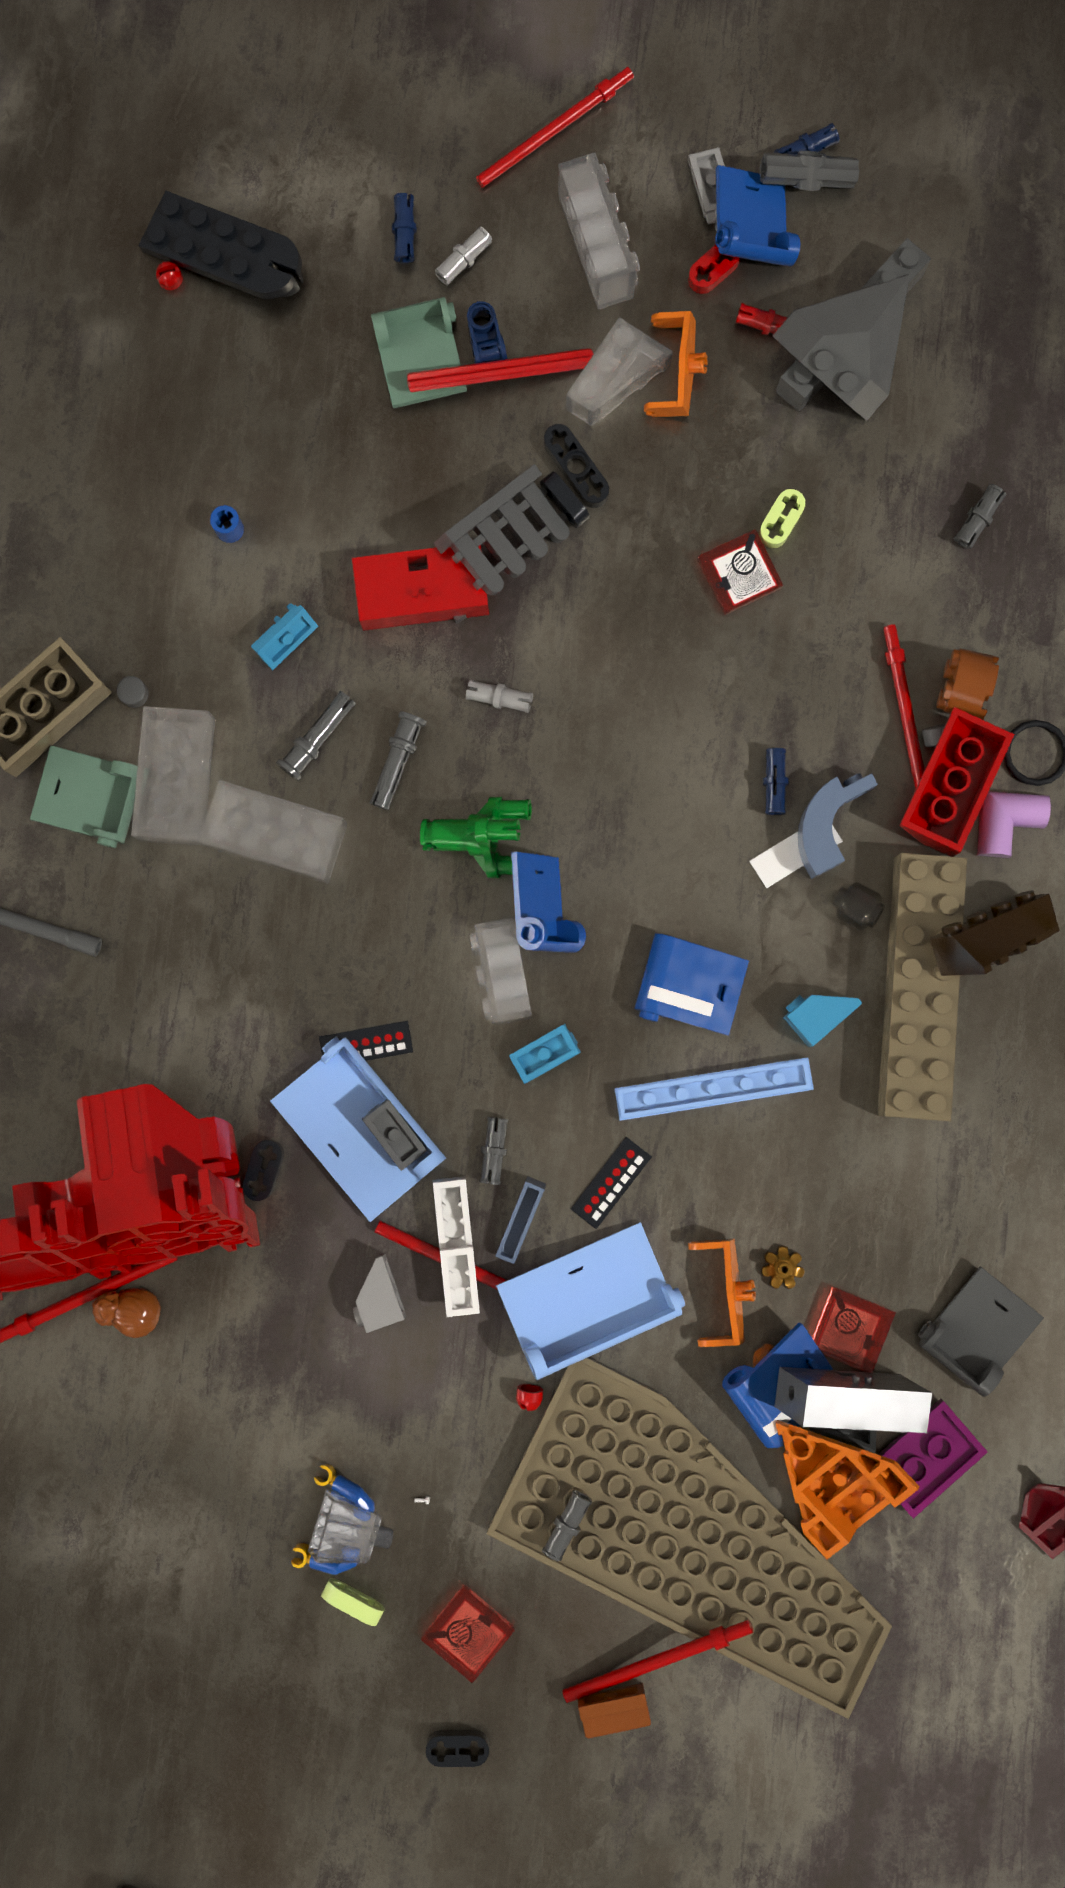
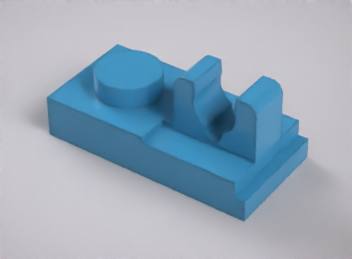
[251,603,319,670]
[509,1024,581,1084]

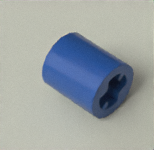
[210,505,244,543]

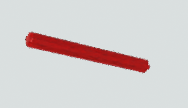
[407,348,594,392]

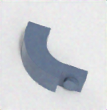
[798,773,878,879]

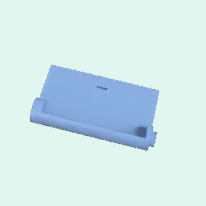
[270,1036,446,1222]
[496,1222,685,1380]

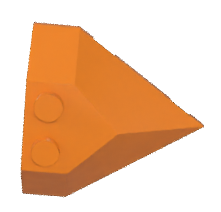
[776,1420,920,1559]

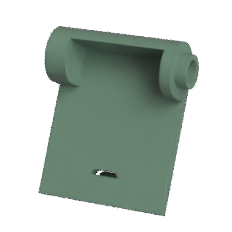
[371,297,467,409]
[30,745,145,848]

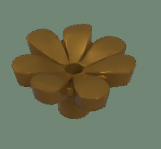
[761,1246,805,1289]

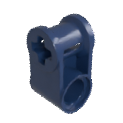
[467,301,508,364]

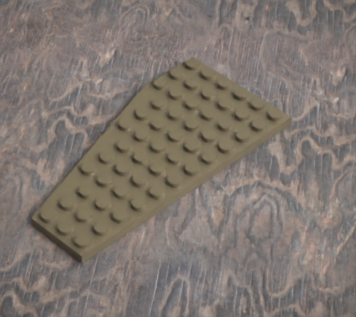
[486,1357,892,1719]

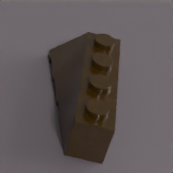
[930,890,1060,976]

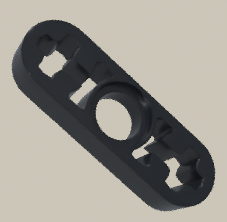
[544,424,609,508]

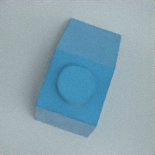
[783,995,862,1047]

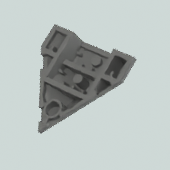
[773,274,910,421]

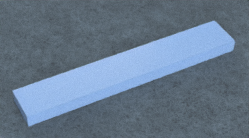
[614,1057,814,1121]

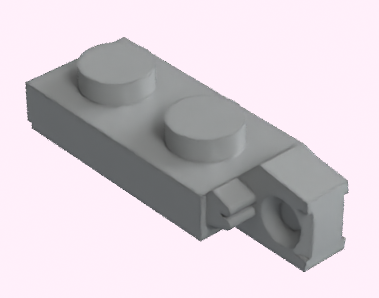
[688,147,725,231]

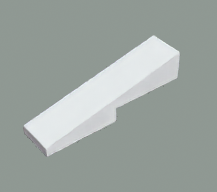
[432,1176,480,1317]

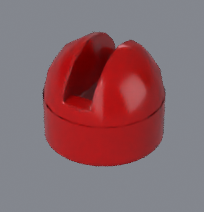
[156,261,183,291]
[516,1384,543,1411]

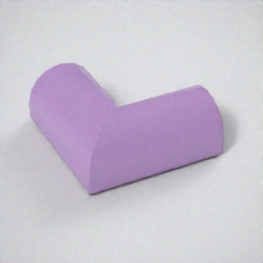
[977,791,1051,858]

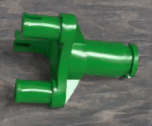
[420,797,532,878]

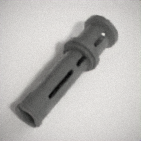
[276,691,356,781]
[369,711,427,811]

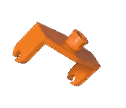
[644,311,708,417]
[688,1239,756,1347]

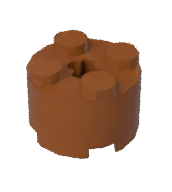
[936,648,999,720]

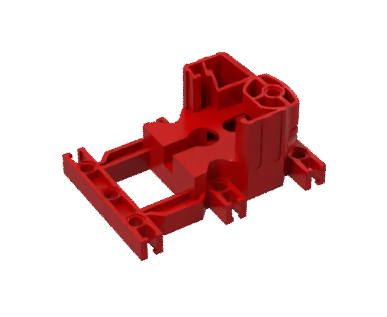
[0,1084,260,1301]

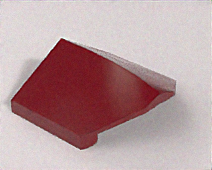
[1019,1483,1065,1559]

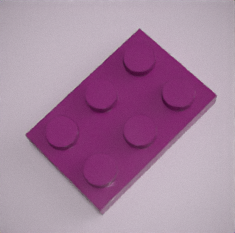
[878,1399,988,1519]

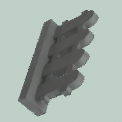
[433,464,569,595]

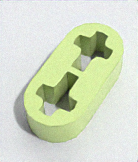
[759,489,805,548]
[321,1578,385,1626]

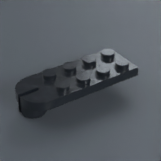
[138,191,303,299]

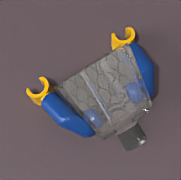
[291,1464,393,1575]

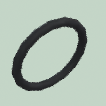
[1004,720,1065,786]

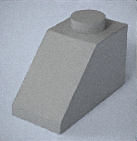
[353,1253,407,1333]

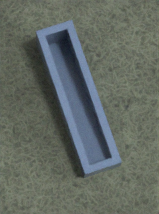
[495,1176,546,1264]

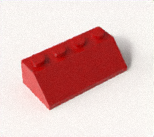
[899,707,1015,857]

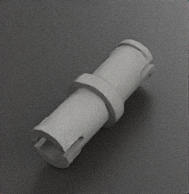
[435,226,492,286]
[466,679,533,713]

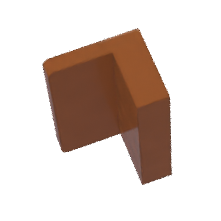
[578,1683,651,1739]

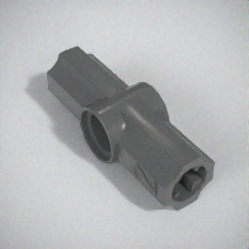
[759,151,860,191]

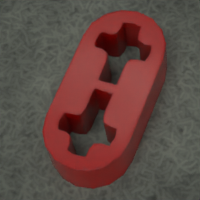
[688,244,740,294]

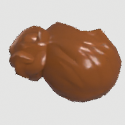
[92,1288,161,1338]

